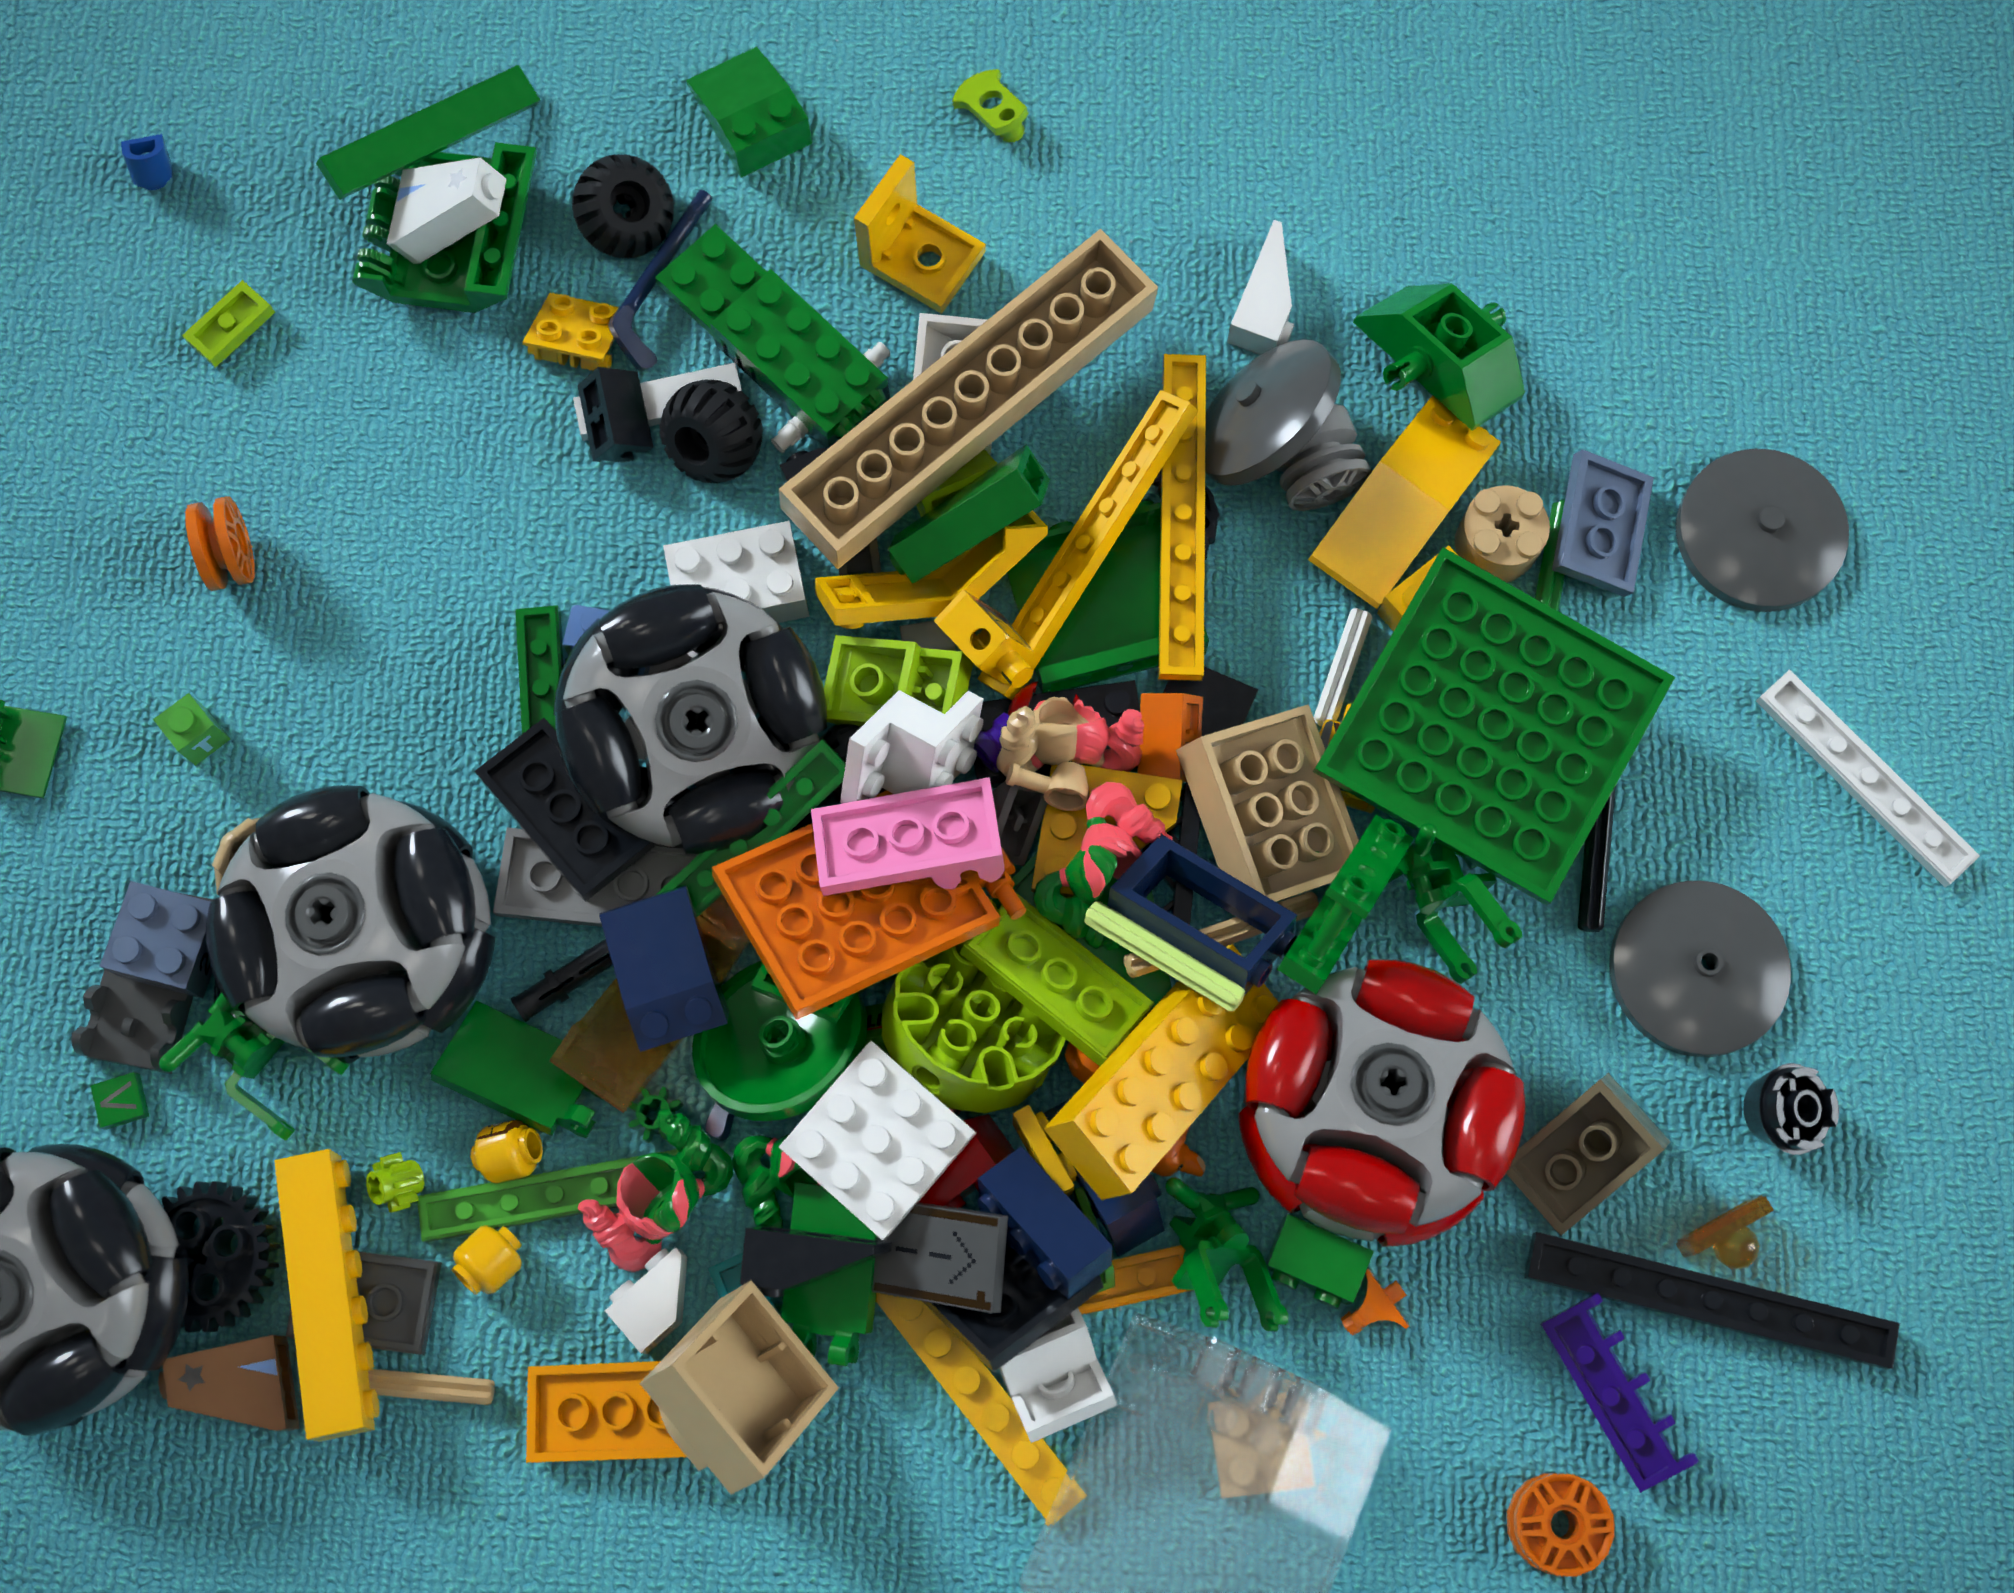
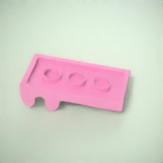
[811,777,1005,896]

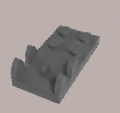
[71,892,214,1074]

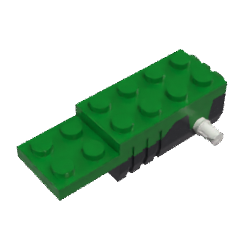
[655,224,891,453]

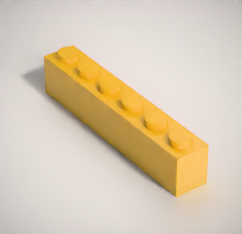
[274,1149,380,1442]

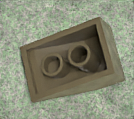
[1506,1073,1671,1236]

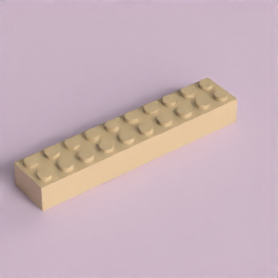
[779,229,1158,570]

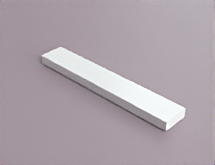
[1756,670,1980,887]

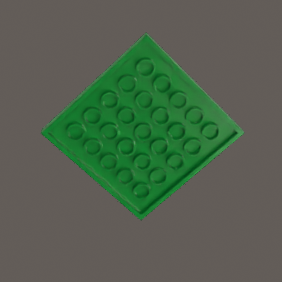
[1313,547,1675,906]

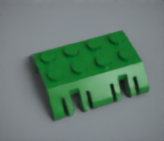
[352,142,537,313]

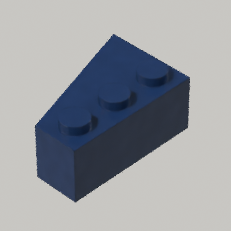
[1044,1097,1165,1257]
[977,1146,1113,1299]

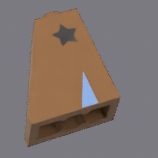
[158,1335,300,1431]

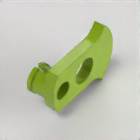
[952,69,1028,143]

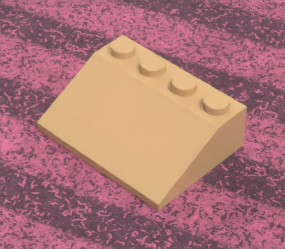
[1176,704,1359,902]

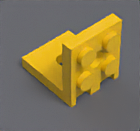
[854,154,986,314]

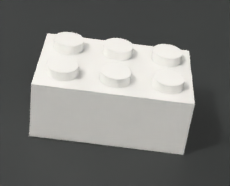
[663,521,810,623]

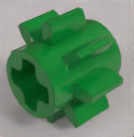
[628,1087,684,1143]

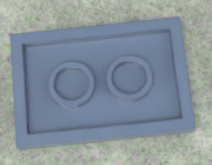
[1552,449,1654,597]

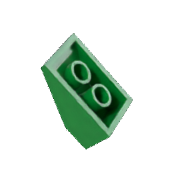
[686,46,812,178]

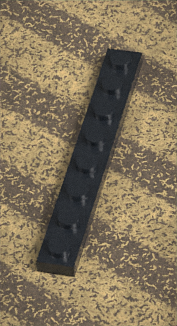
[1524,1232,1900,1369]

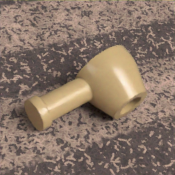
[1006,762,1089,811]

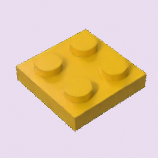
[1013,1105,1078,1197]

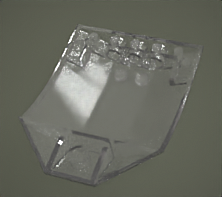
[1019,1312,1392,1593]

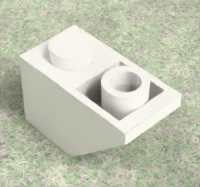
[605,1247,687,1354]

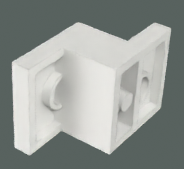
[840,690,983,804]
[999,1308,1118,1443]

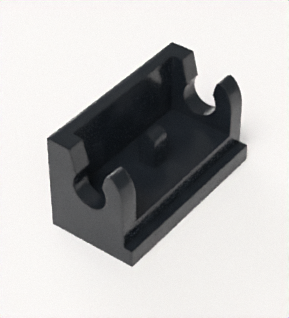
[577,367,654,462]

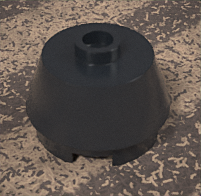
[1743,1063,1839,1155]

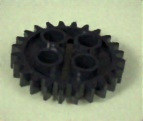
[161,1181,280,1332]

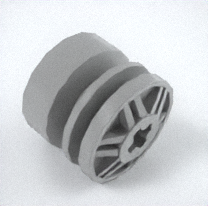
[1276,404,1372,511]

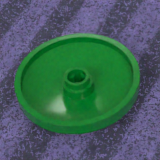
[692,960,867,1121]

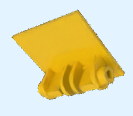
[522,292,619,371]

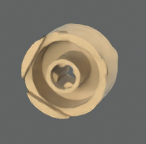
[1455,486,1550,583]

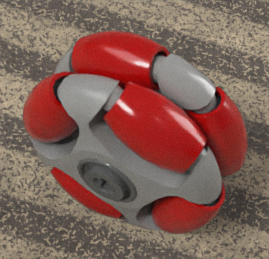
[1238,959,1525,1247]

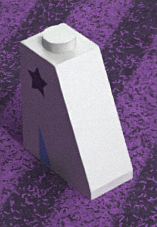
[387,158,506,264]

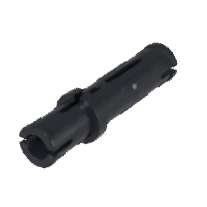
[510,939,613,1022]

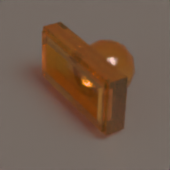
[1675,1195,1774,1269]

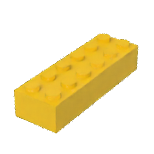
[1044,944,1278,1200]

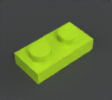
[182,280,275,368]

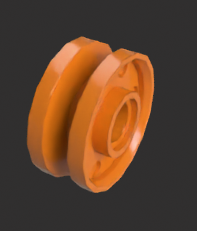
[185,496,255,591]
[1507,1473,1615,1576]

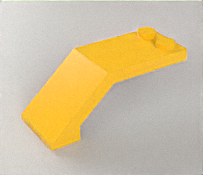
[1308,395,1501,609]
[815,510,1048,629]

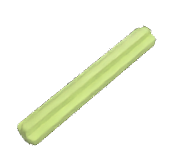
[1084,901,1245,1012]

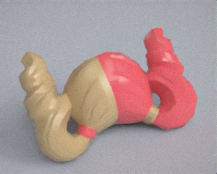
[996,697,1144,777]

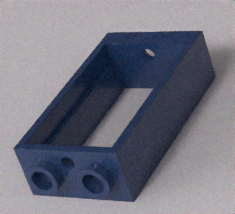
[1107,834,1297,996]

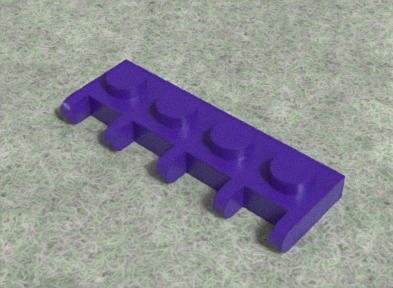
[1541,1292,1699,1493]

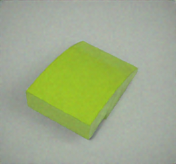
[824,635,973,727]

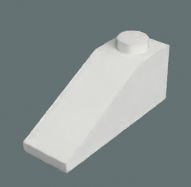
[1227,220,1295,355]

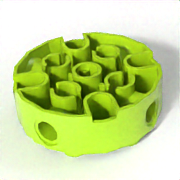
[882,940,1066,1113]

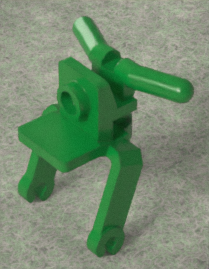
[1387,823,1522,984]
[159,992,350,1141]
[1165,1177,1288,1332]

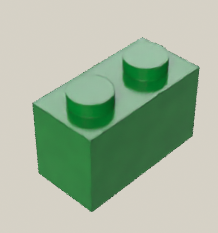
[1265,1214,1374,1309]

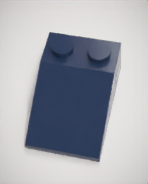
[599,886,729,1052]

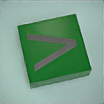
[90,1072,149,1130]

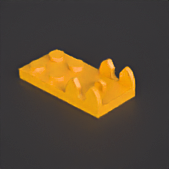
[526,1361,687,1463]

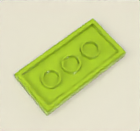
[960,893,1155,1066]

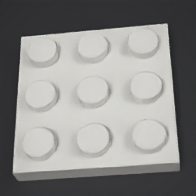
[779,1041,977,1241]

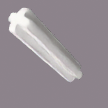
[1314,608,1372,726]

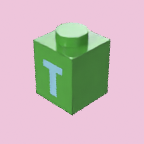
[153,693,230,766]

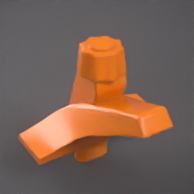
[1341,1268,1409,1336]

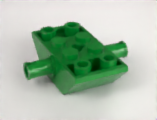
[1353,283,1525,431]

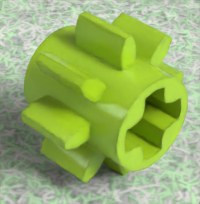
[366,1152,424,1213]

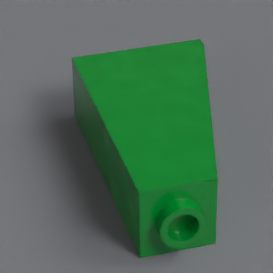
[888,444,1050,584]

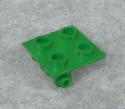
[0,700,67,798]

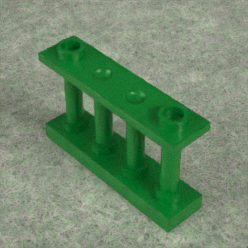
[1277,815,1414,994]

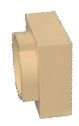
[640,1280,839,1495]

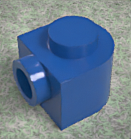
[121,134,173,190]

